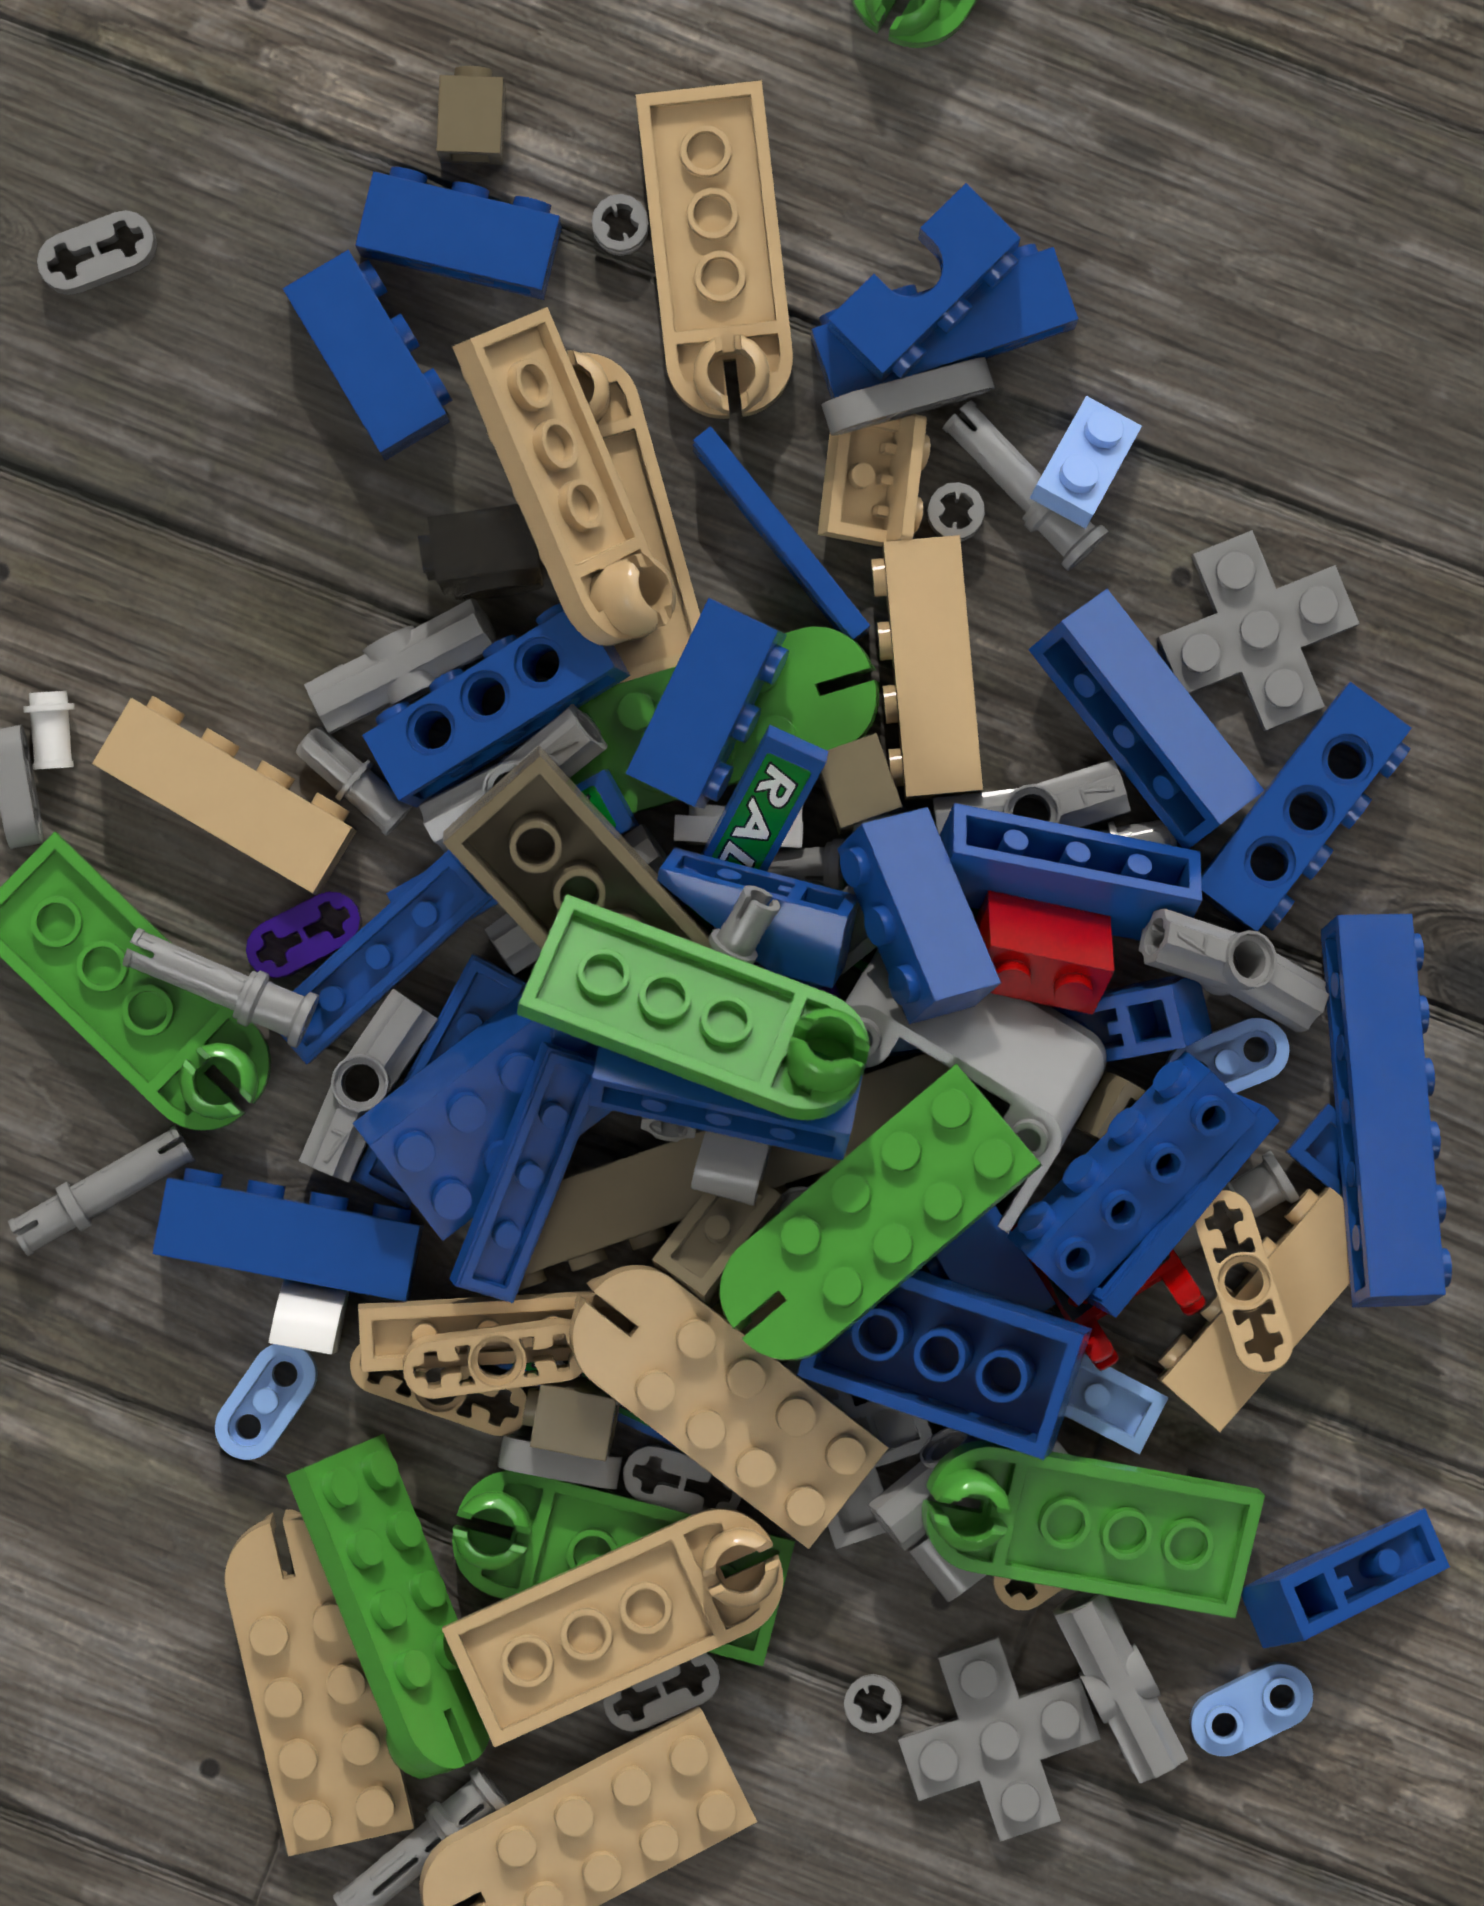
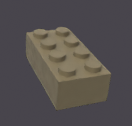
[443,746,711,950]

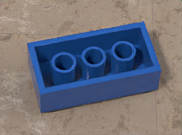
[352,993,612,1241]
[797,1270,1092,1460]

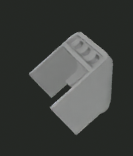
[845,949,1107,1233]

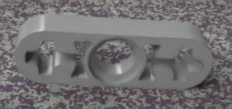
[821,357,995,436]

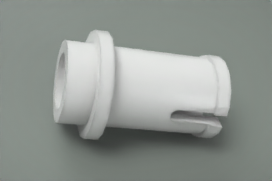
[23,691,75,770]

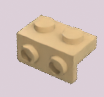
[818,414,931,547]

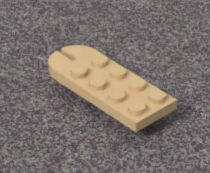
[636,80,793,419]
[452,307,676,646]
[567,350,700,685]
[569,1265,888,1549]
[442,1508,783,1748]
[225,1510,415,1857]
[419,1706,757,1906]

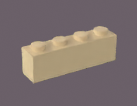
[871,535,983,801]
[92,696,357,895]
[1157,1187,1350,1432]

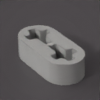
[37,210,157,295]
[0,724,43,849]
[497,1435,623,1489]
[623,1443,742,1514]
[603,1652,720,1732]

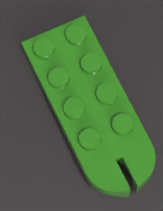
[569,626,880,814]
[0,831,271,1130]
[517,894,869,1120]
[720,1064,1043,1361]
[286,1434,490,1779]
[922,1440,1265,1618]
[452,1470,795,1666]

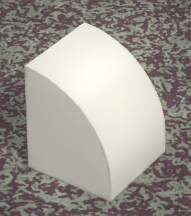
[268,1279,349,1355]

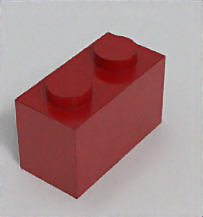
[975,890,1114,1015]

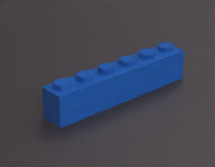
[1321,914,1452,1308]

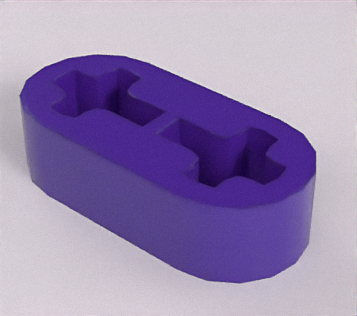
[246,891,362,979]

